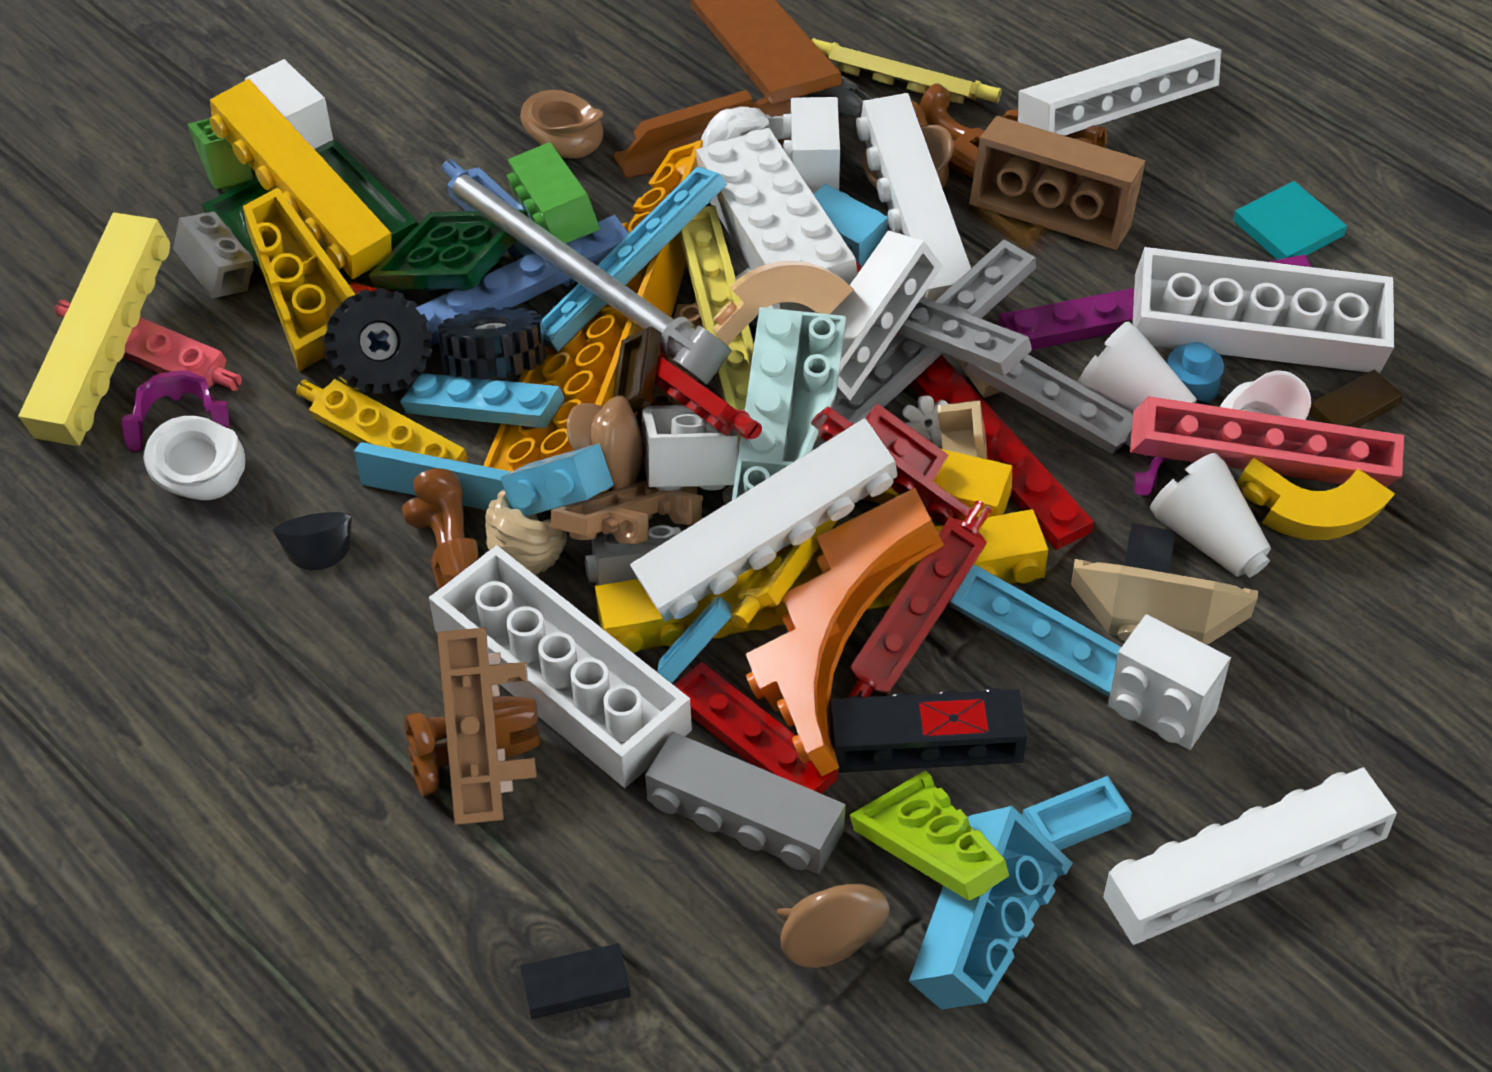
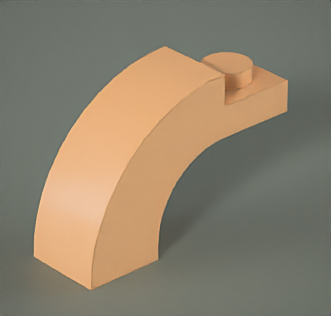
[713,261,854,346]

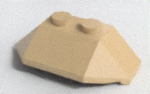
[1071,559,1258,645]

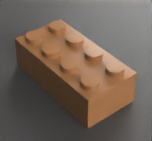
[969,116,1146,250]

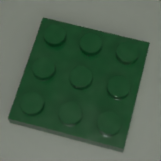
[369,209,530,291]

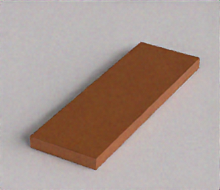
[690,0,841,104]

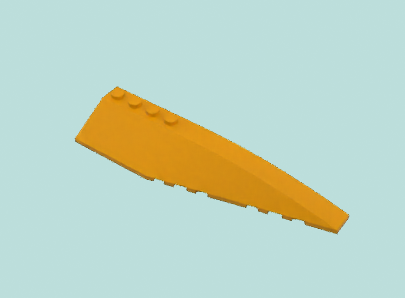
[483,140,703,497]

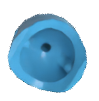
[1167,342,1224,403]

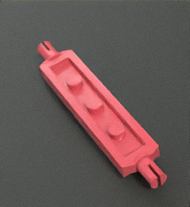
[55,300,242,391]

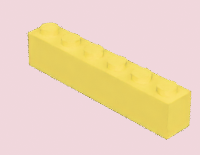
[18,212,170,447]

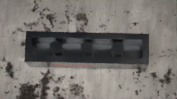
[830,688,1027,773]

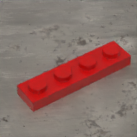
[674,662,838,794]

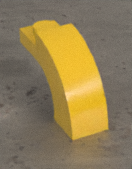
[1237,457,1395,540]

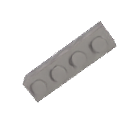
[645,732,845,875]

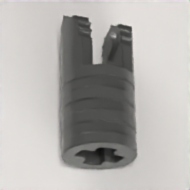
[810,75,873,119]

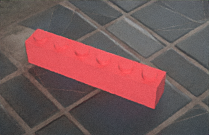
[1130,396,1404,487]

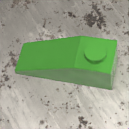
[187,119,253,192]

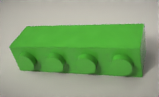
[506,142,600,244]

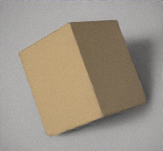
[937,401,988,460]

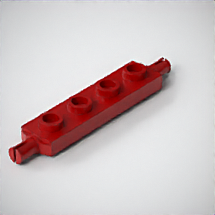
[655,353,762,440]
[847,500,992,698]

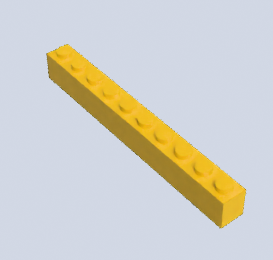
[595,509,1048,653]

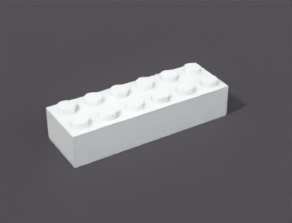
[696,128,857,312]
[1133,247,1394,373]
[429,545,692,788]

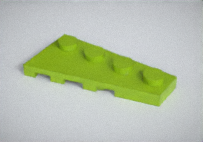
[850,770,1009,901]

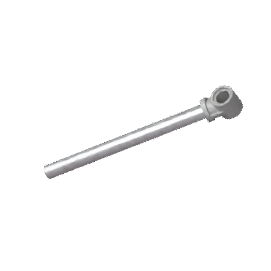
[452,175,732,385]

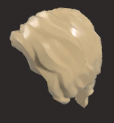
[485,490,567,575]

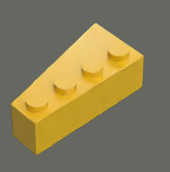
[243,187,355,372]

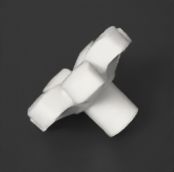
[903,395,948,447]

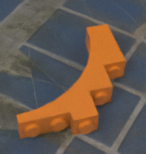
[746,488,944,776]

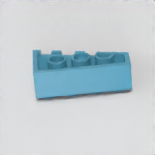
[909,806,1073,1010]

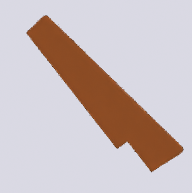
[614,90,791,178]

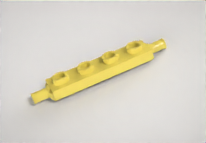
[812,38,1002,104]

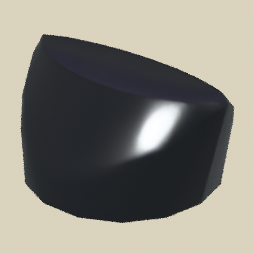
[273,512,352,570]

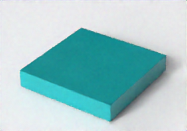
[1233,181,1347,260]

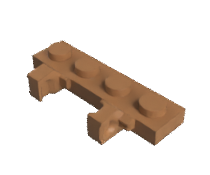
[551,480,703,544]
[437,627,537,825]

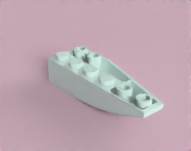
[732,307,846,500]

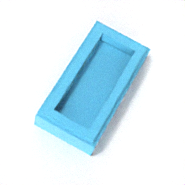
[657,596,732,683]
[1022,776,1132,850]

